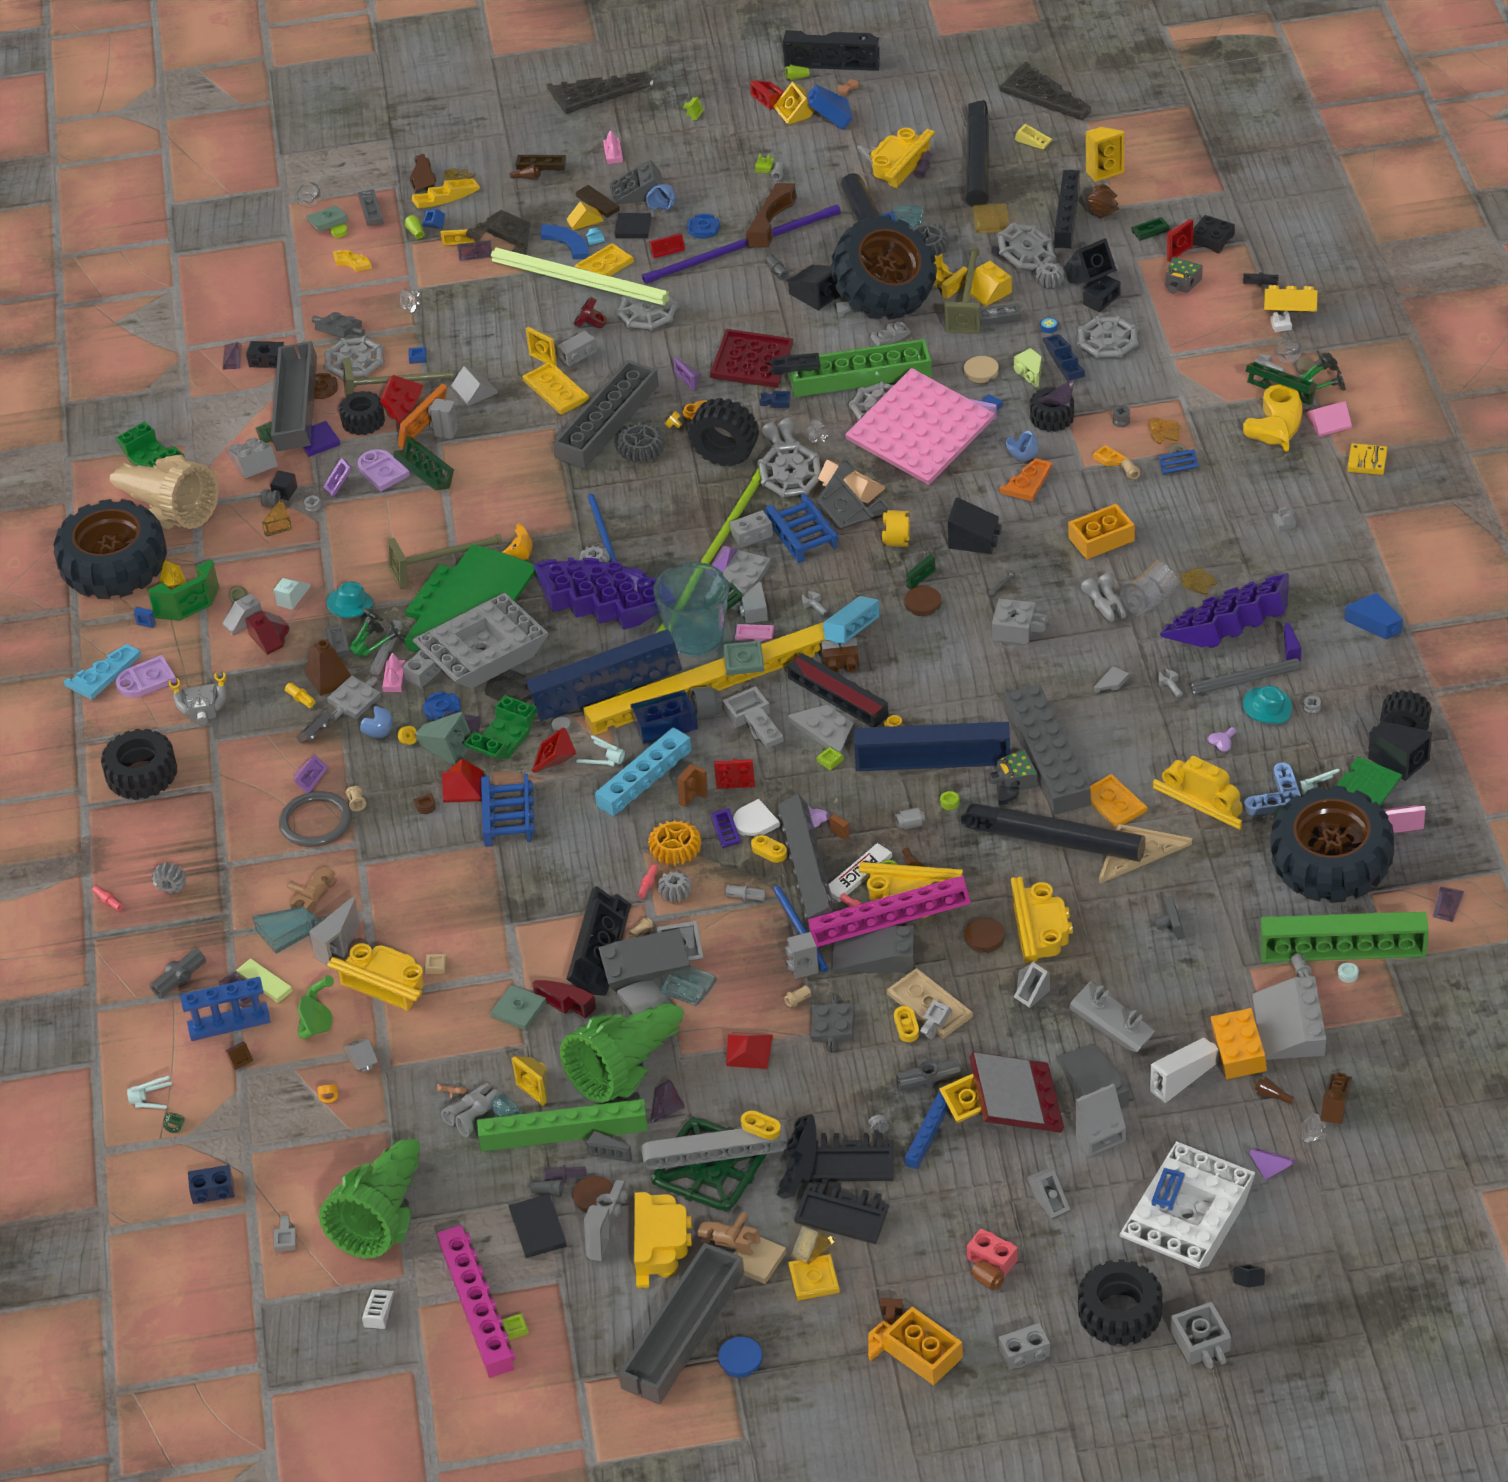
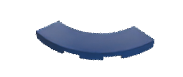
[541,225,589,259]

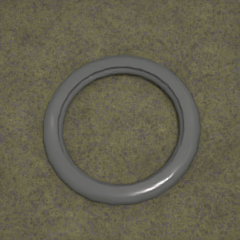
[279,791,352,847]

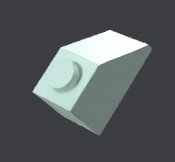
[274,578,311,610]

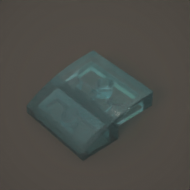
[660,966,717,1006]

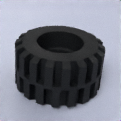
[1030,387,1074,432]
[339,391,385,435]
[1380,690,1432,730]

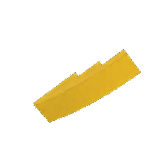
[412,178,480,209]

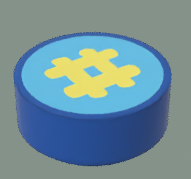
[1040,318,1058,333]

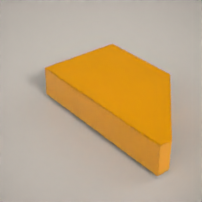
[1093,445,1127,466]
[868,1320,891,1361]

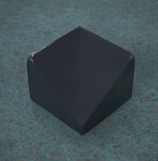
[1233,1264,1265,1288]

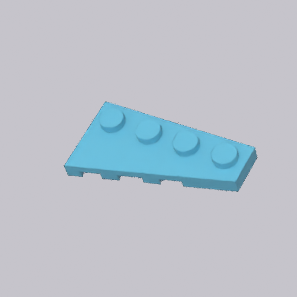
[63,644,142,700]

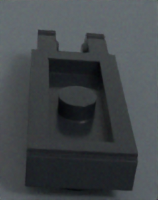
[770,353,821,375]

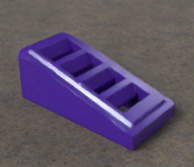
[1284,622,1302,661]
[711,808,741,848]

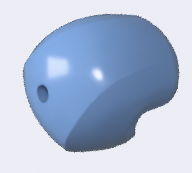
[646,184,676,210]
[1006,431,1038,461]
[360,706,393,738]

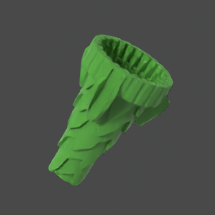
[560,1002,684,1103]
[319,1139,421,1259]

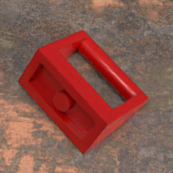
[750,80,784,110]

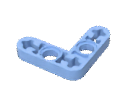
[1244,763,1301,816]

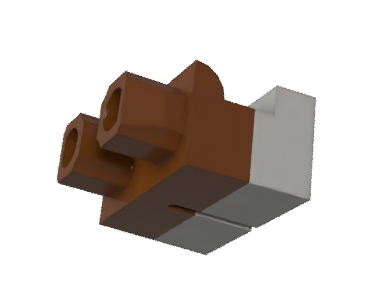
[821,638,859,673]

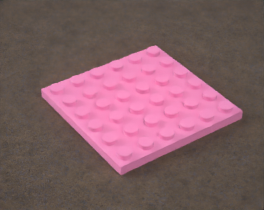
[845,368,995,485]

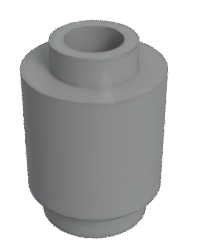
[895,807,925,830]

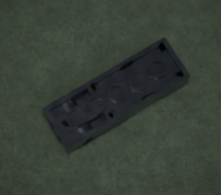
[783,30,880,71]

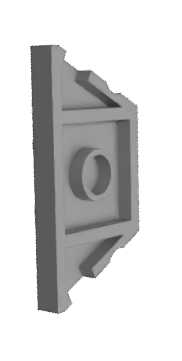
[787,705,854,754]

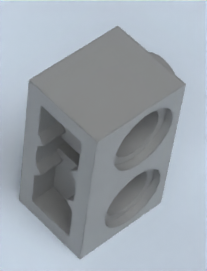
[402,650,442,688]
[999,1323,1050,1370]

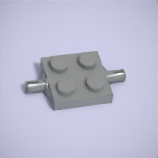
[327,676,381,720]

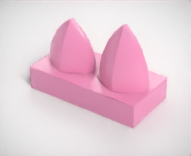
[603,130,623,164]
[382,653,405,692]

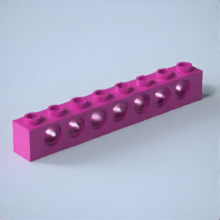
[808,875,971,947]
[437,1225,516,1378]

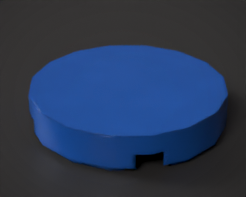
[687,213,720,239]
[423,692,461,721]
[718,1337,762,1378]

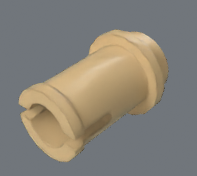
[1121,458,1140,480]
[628,918,655,938]
[784,985,811,1007]

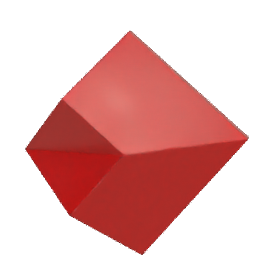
[1166,219,1194,262]
[532,727,576,773]
[442,758,484,803]
[726,1032,773,1069]

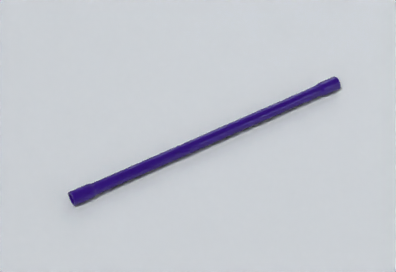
[642,204,841,284]

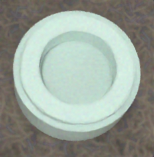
[1338,963,1359,983]

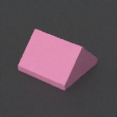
[1304,401,1352,437]
[1383,805,1425,833]

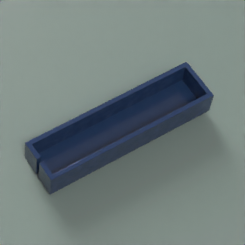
[526,629,682,721]
[854,722,1010,772]

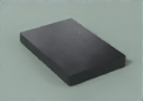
[508,1194,567,1258]

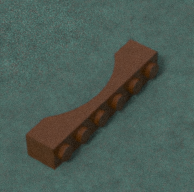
[746,183,797,247]

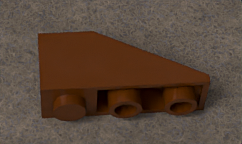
[1321,1073,1352,1124]

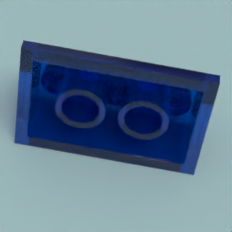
[630,690,698,744]

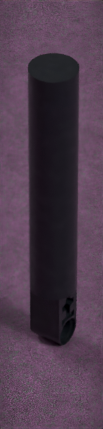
[966,100,989,208]
[841,173,902,270]
[961,803,1146,862]

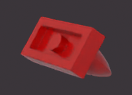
[649,233,685,258]

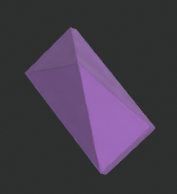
[673,358,701,391]
[323,458,352,496]
[708,545,739,575]
[294,755,328,793]
[1250,1148,1296,1180]

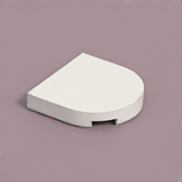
[733,799,780,837]

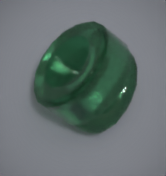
[163,1112,185,1133]

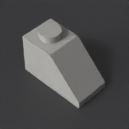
[739,582,768,624]
[223,593,262,635]
[343,1038,378,1072]
[1027,1169,1070,1218]

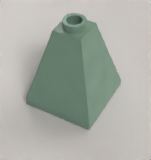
[415,712,471,765]

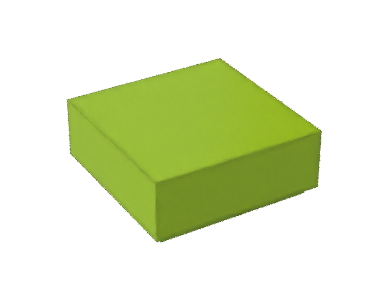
[816,746,844,771]
[502,1313,529,1340]

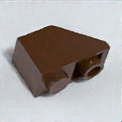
[410,154,436,194]

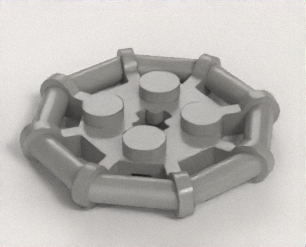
[996,222,1056,270]
[615,290,679,331]
[1077,315,1139,359]
[324,335,385,380]
[849,381,894,421]
[757,441,821,499]

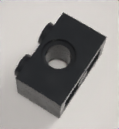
[1083,275,1121,313]
[246,341,285,368]

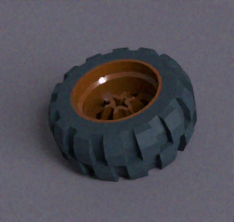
[831,216,937,320]
[53,499,167,599]
[1270,786,1394,903]

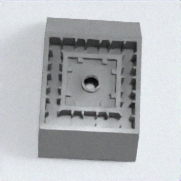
[413,593,548,688]

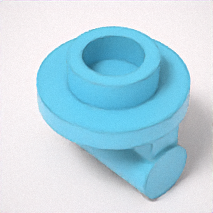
[586,228,605,246]

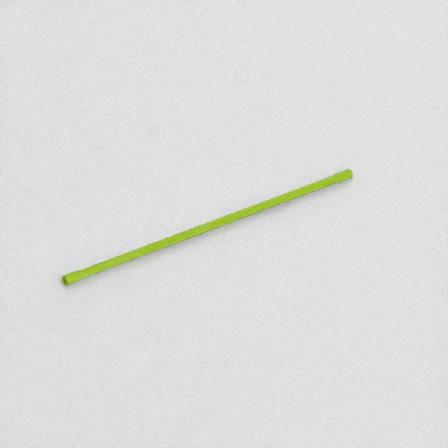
[616,468,768,696]

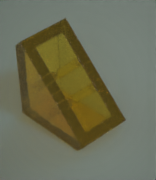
[262,500,292,536]
[791,1226,835,1265]

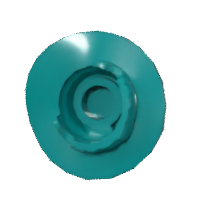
[326,582,374,618]
[1243,686,1292,724]

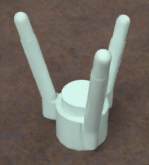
[576,735,625,767]
[1300,769,1340,796]
[127,1075,172,1109]

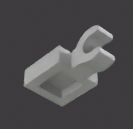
[920,1000,952,1040]
[274,1215,296,1252]

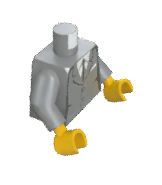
[169,672,227,725]

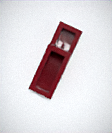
[533,980,596,1019]

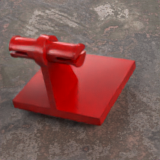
[714,758,755,789]

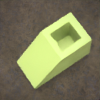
[1014,348,1042,387]

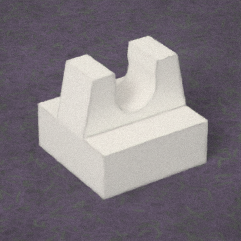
[1270,311,1292,332]

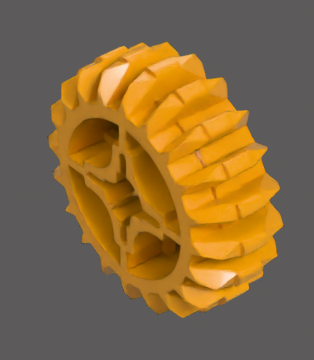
[648,819,702,866]

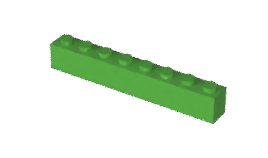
[477,1099,648,1152]

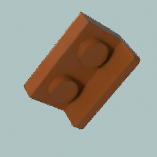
[678,764,708,807]

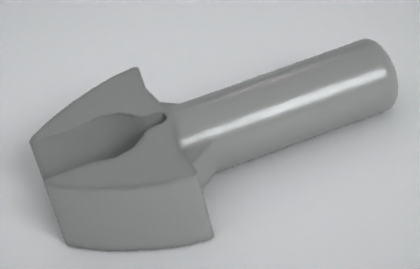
[1255,354,1285,372]
[802,591,828,617]
[1159,669,1183,698]

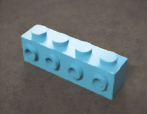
[823,596,879,643]

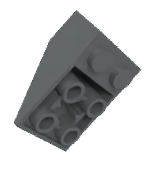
[610,160,663,205]

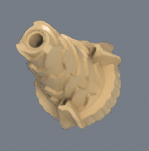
[110,455,219,530]

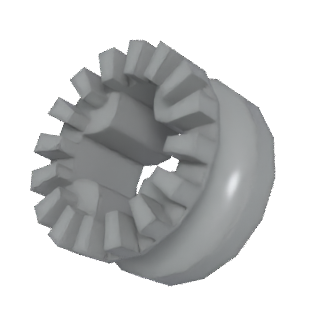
[304,495,321,512]
[1303,696,1321,715]
[868,1115,889,1135]

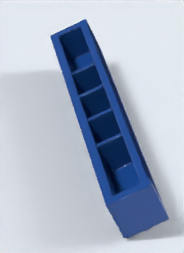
[905,1090,949,1170]

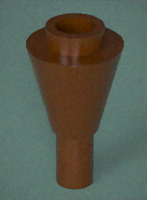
[510,164,541,180]
[902,848,924,867]
[1255,1076,1294,1105]

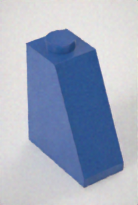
[807,84,853,130]
[1345,592,1403,639]

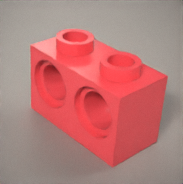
[967,1228,1018,1277]

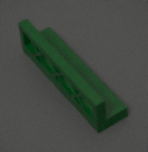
[1245,362,1317,405]
[393,437,454,490]

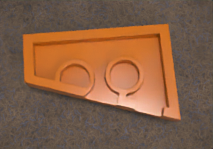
[999,458,1052,502]

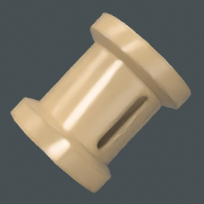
[346,786,366,811]

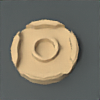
[964,356,999,383]

